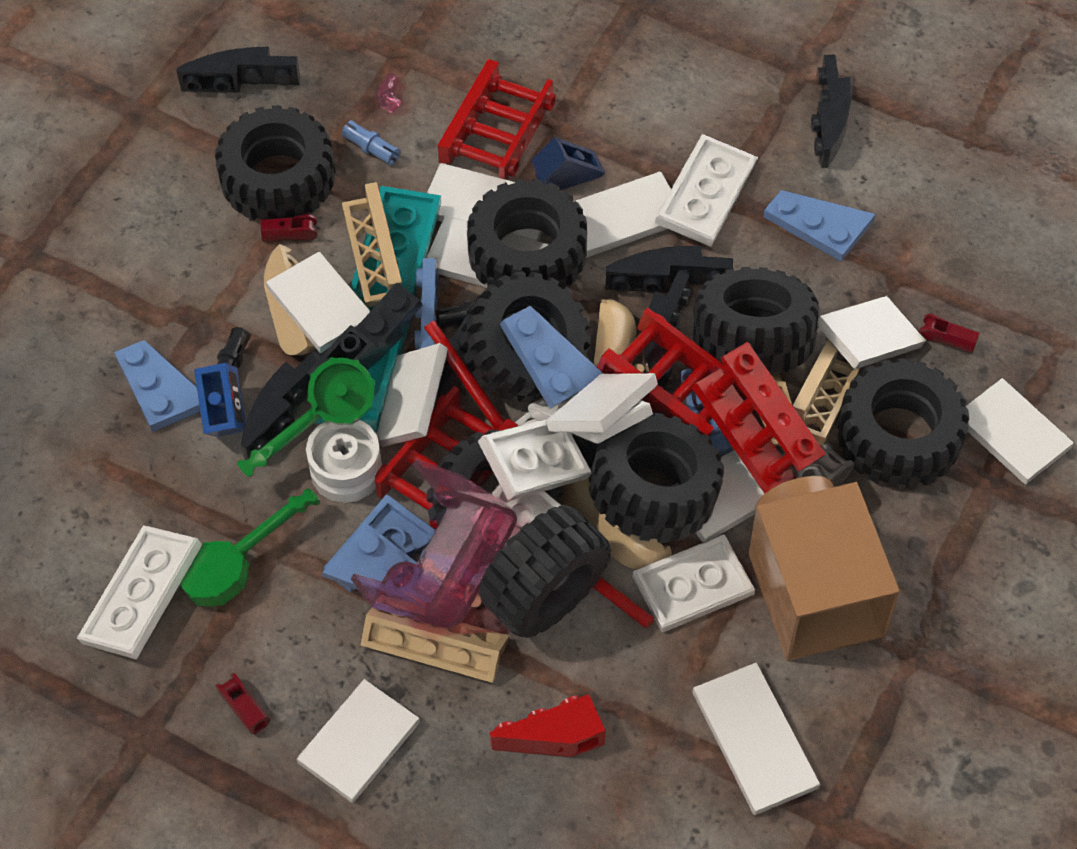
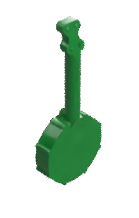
[237,357,375,477]
[180,489,320,607]

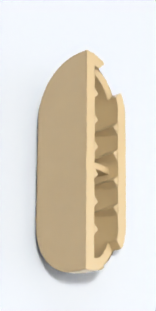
[264,244,316,355]
[594,299,637,367]
[558,476,672,570]

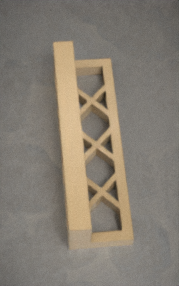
[342,182,402,308]
[793,339,860,446]
[361,599,509,683]

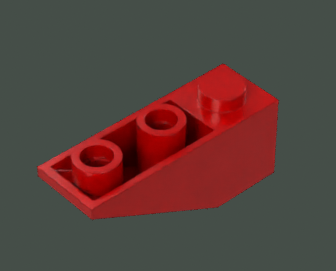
[489,694,606,757]

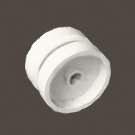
[306,420,382,503]

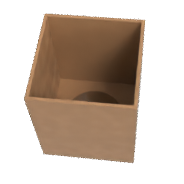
[749,476,900,662]

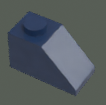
[531,137,605,190]

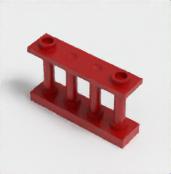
[438,59,556,180]
[597,307,746,437]
[691,342,826,494]
[375,386,518,529]

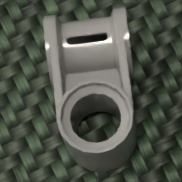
[796,443,855,487]

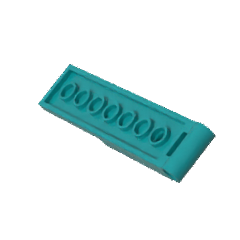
[313,186,442,434]

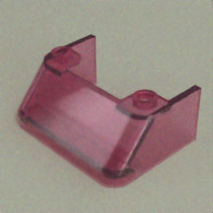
[351,459,517,628]

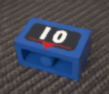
[194,363,246,437]

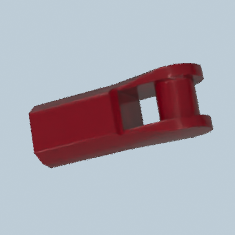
[260,214,318,242]
[918,314,980,354]
[215,673,270,735]

